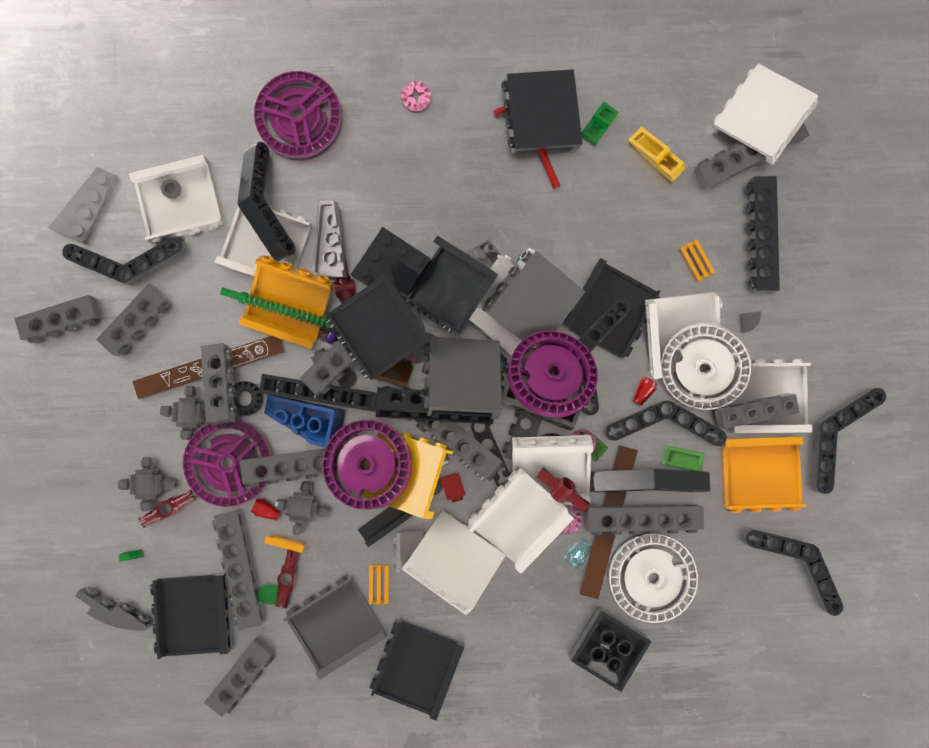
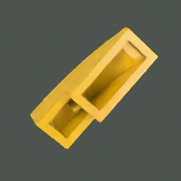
[629,126,685,182]

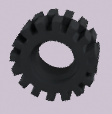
[233,381,263,416]

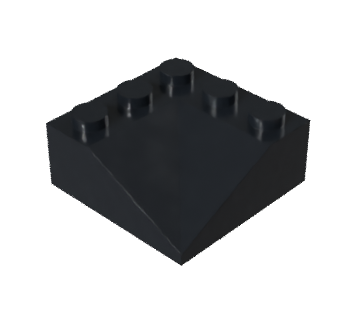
[350,226,431,300]
[569,607,652,692]

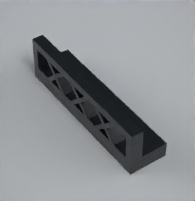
[358,501,432,547]

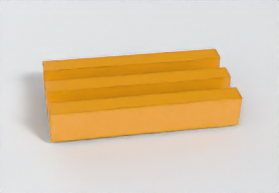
[680,239,715,282]
[264,534,306,553]
[369,565,389,604]

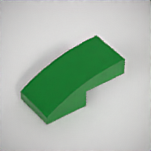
[581,101,619,146]

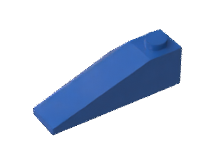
[264,395,345,448]

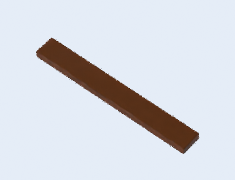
[579,445,638,599]

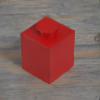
[440,472,466,503]

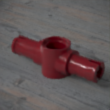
[334,260,356,304]
[536,467,590,513]
[138,489,196,528]
[275,549,299,609]

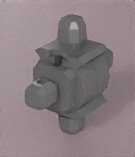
[160,386,206,440]
[118,457,175,512]
[275,481,330,536]

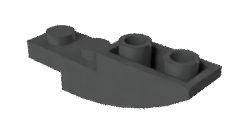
[75,587,153,631]

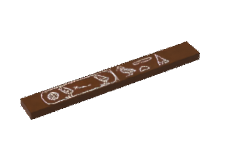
[132,336,285,399]

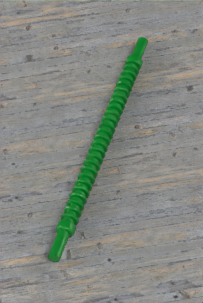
[220,287,338,333]

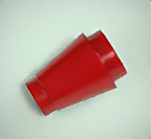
[633,376,657,406]
[251,498,281,521]

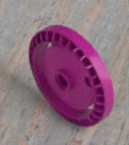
[254,71,341,158]
[508,331,598,417]
[183,420,272,507]
[322,420,412,510]

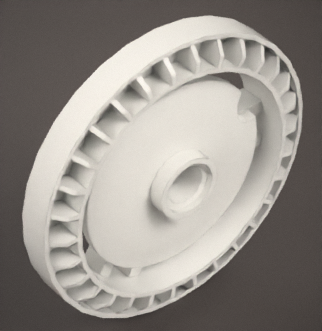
[661,323,751,410]
[609,533,698,623]

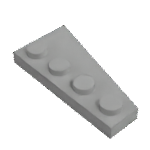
[48,167,116,244]
[311,201,347,278]

